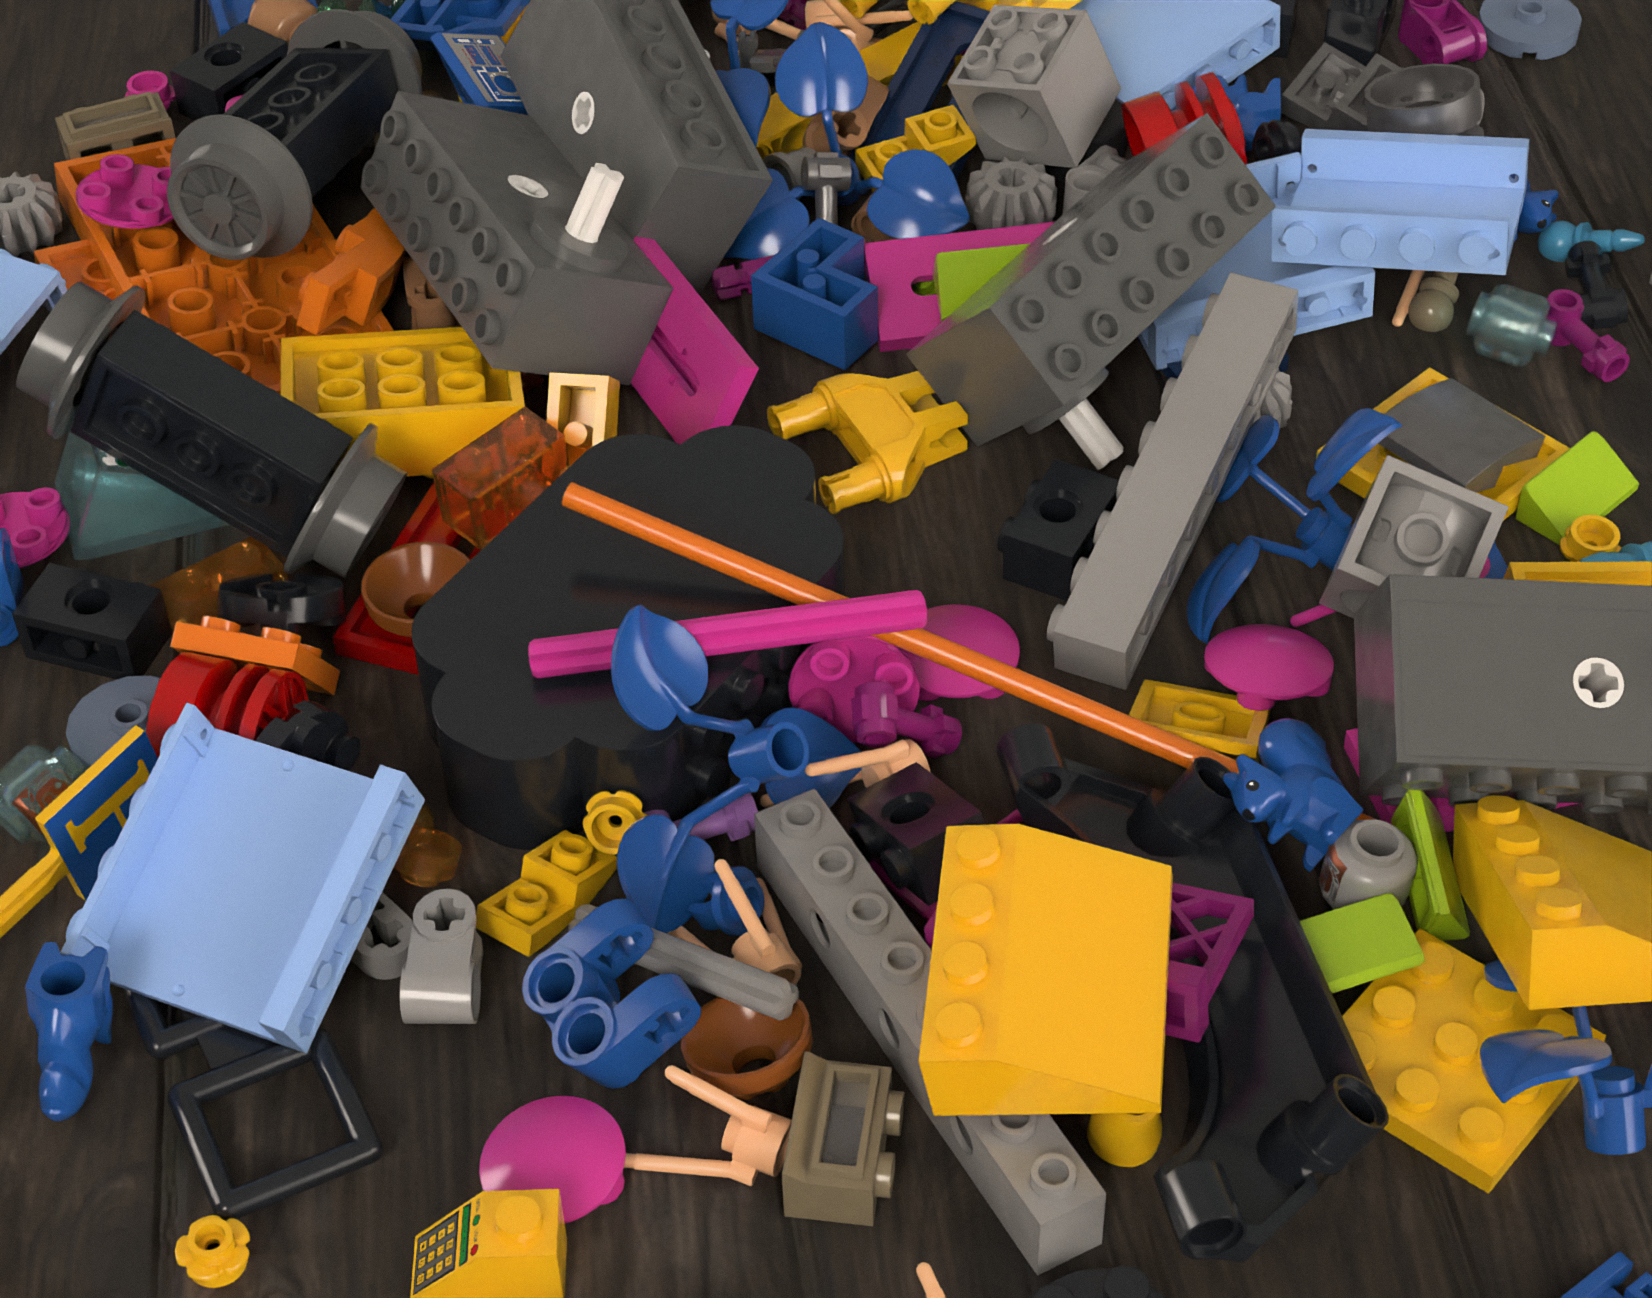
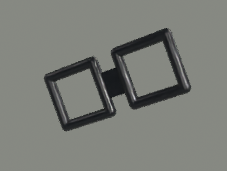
[120,987,384,1221]

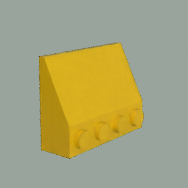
[281,327,528,479]
[1453,795,1652,1010]
[918,824,1173,1116]

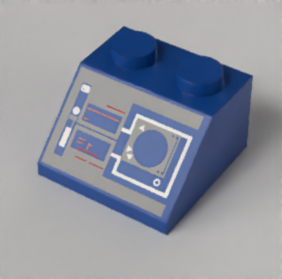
[430,32,528,115]

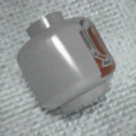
[1319,819,1418,909]

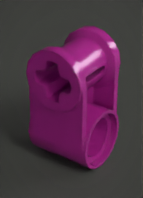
[1398,0,1487,65]

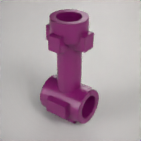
[1538,289,1630,382]
[851,682,962,758]

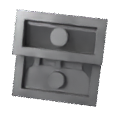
[1281,42,1402,132]
[1378,378,1546,492]

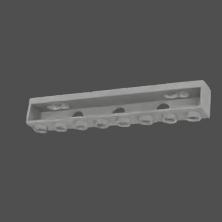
[754,788,1106,1276]

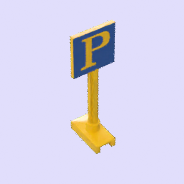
[0,725,158,938]

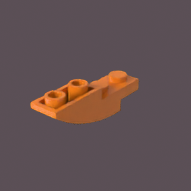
[297,208,406,335]

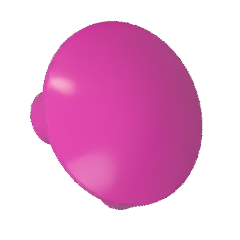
[76,154,174,229]
[0,487,71,568]
[902,604,1020,701]
[1204,624,1334,711]
[788,635,919,748]
[479,1096,626,1224]

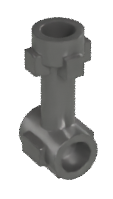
[801,152,851,225]

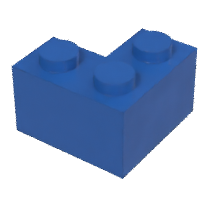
[751,217,878,370]

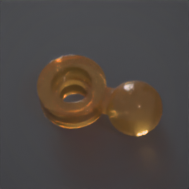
[394,803,462,887]

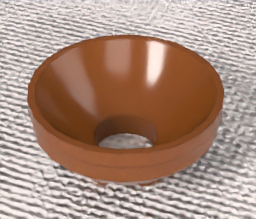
[361,542,470,638]
[681,997,813,1100]

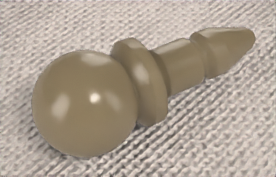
[1408,271,1459,332]

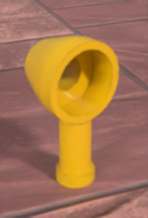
[1087,1113,1162,1167]

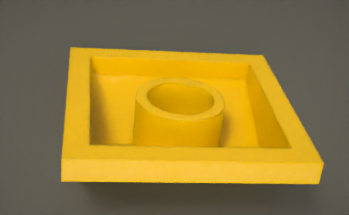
[1129,679,1271,763]

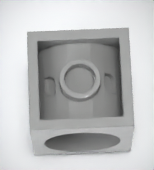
[947,5,1121,168]
[1319,455,1509,619]

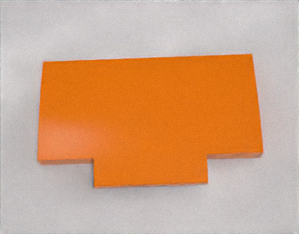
[34,138,394,395]

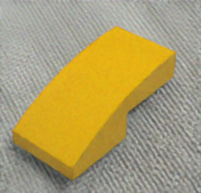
[855,104,976,192]
[476,830,617,957]

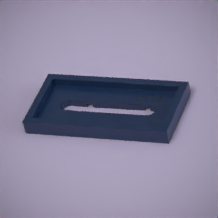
[849,1,990,180]

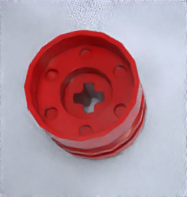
[1121,72,1247,165]
[146,652,309,758]

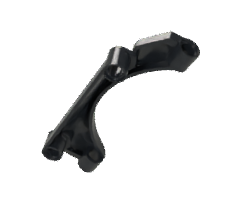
[997,723,1389,1262]

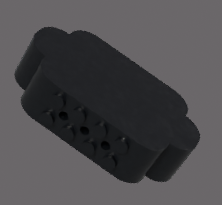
[411,425,845,850]

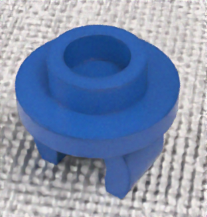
[688,866,764,936]

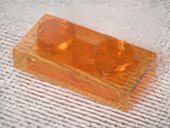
[149,536,289,630]

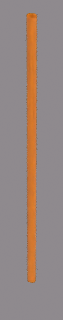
[562,482,1378,820]

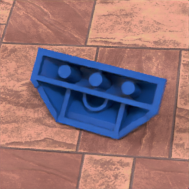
[390,0,530,52]

